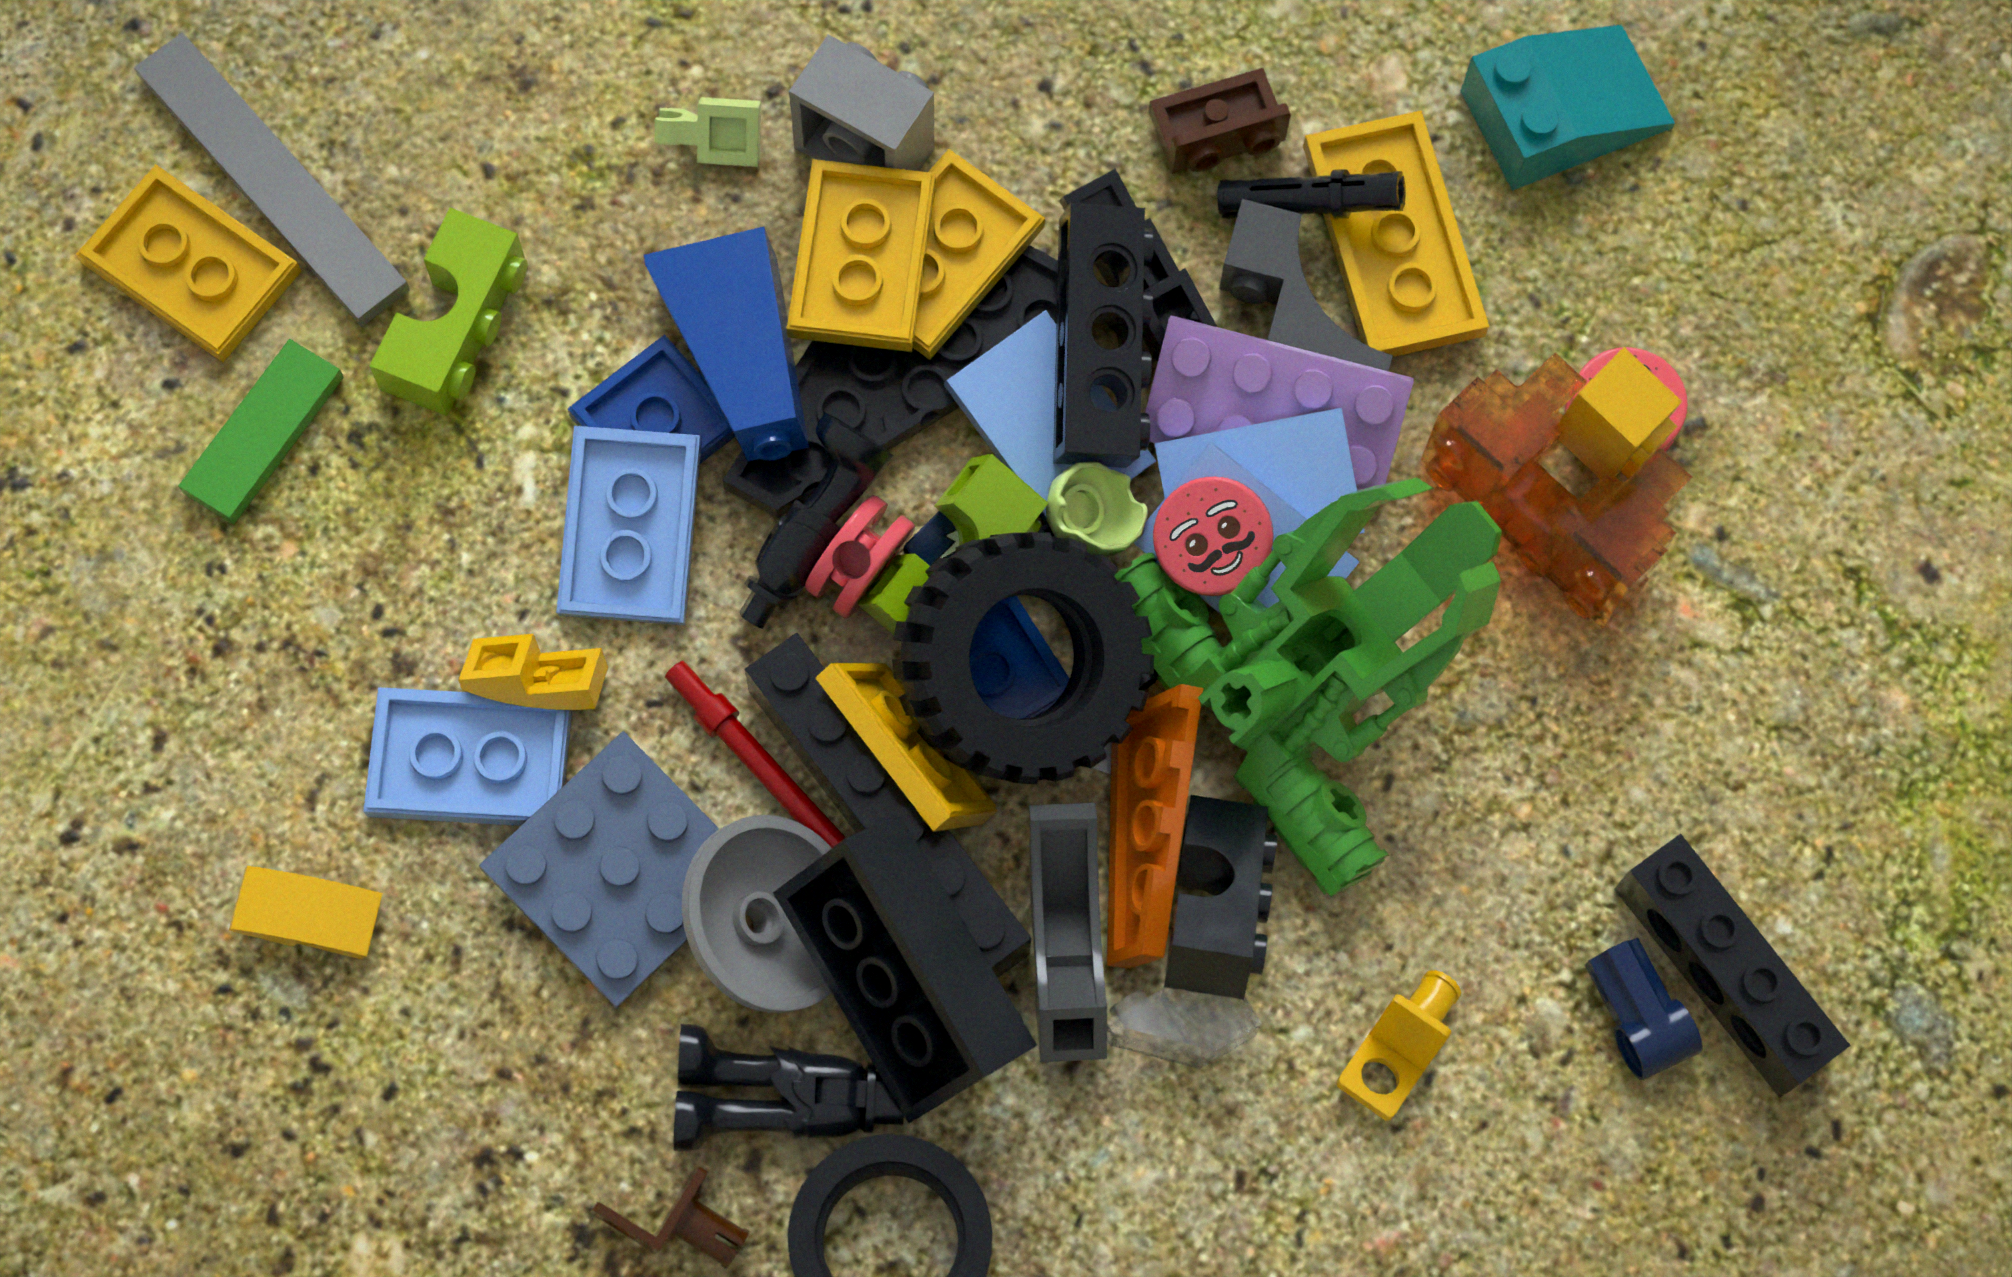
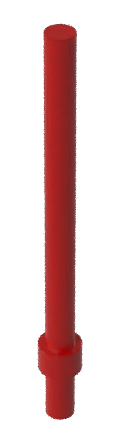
[665,660,846,848]

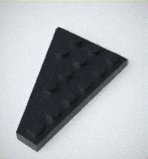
[723,245,1108,518]

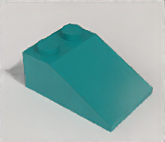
[1460,24,1675,191]

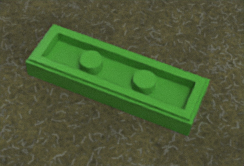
[178,339,344,525]

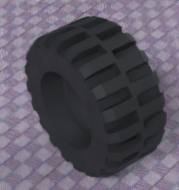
[892,532,1154,784]

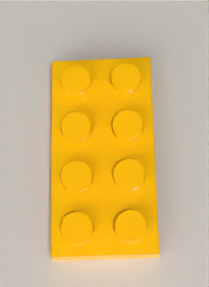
[1303,110,1489,357]

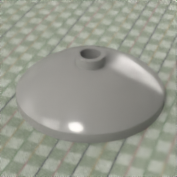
[682,815,832,1013]

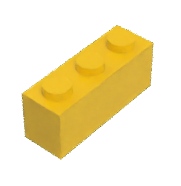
[1552,347,1683,485]

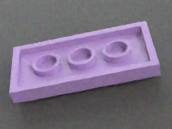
[1145,315,1414,491]

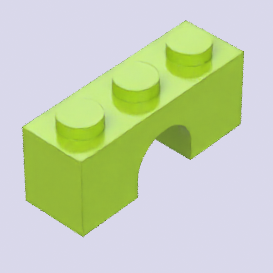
[369,207,528,416]
[858,454,1048,635]

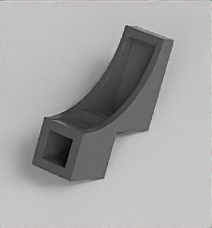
[1219,199,1393,371]
[1029,803,1107,1062]

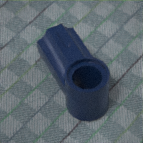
[1585,938,1703,1080]

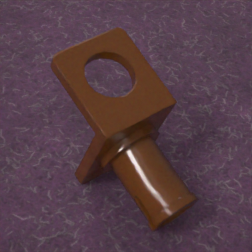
[589,1166,750,1269]

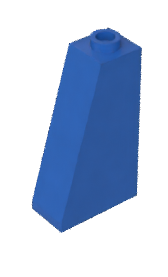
[644,227,809,461]

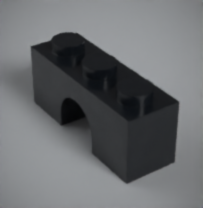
[1164,795,1277,1000]

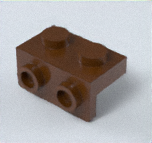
[1148,68,1291,174]

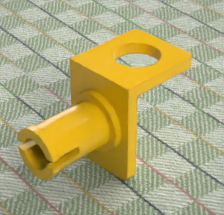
[1336,970,1461,1121]

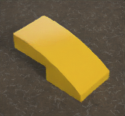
[458,634,608,710]
[229,866,383,960]

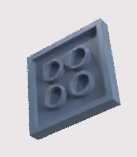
[479,731,719,1009]

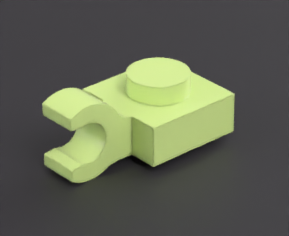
[655,97,761,167]

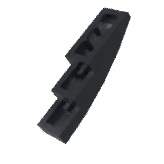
[1059,168,1217,362]

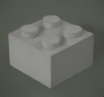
[789,34,934,171]

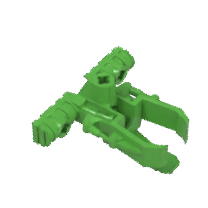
[1114,477,1502,897]

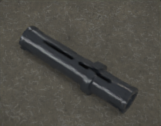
[1217,169,1406,219]

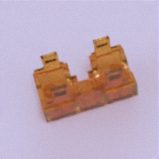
[1420,353,1693,629]

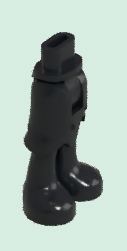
[739,412,894,629]
[673,1024,904,1152]

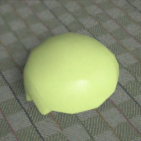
[1046,461,1148,556]

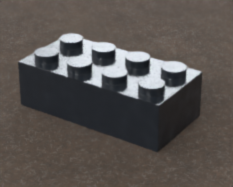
[773,813,1038,1123]

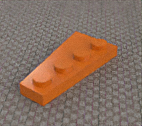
[1107,684,1204,969]

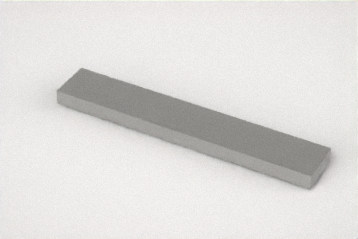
[134,32,410,327]

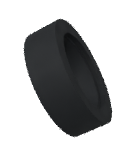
[787,1134,993,1277]

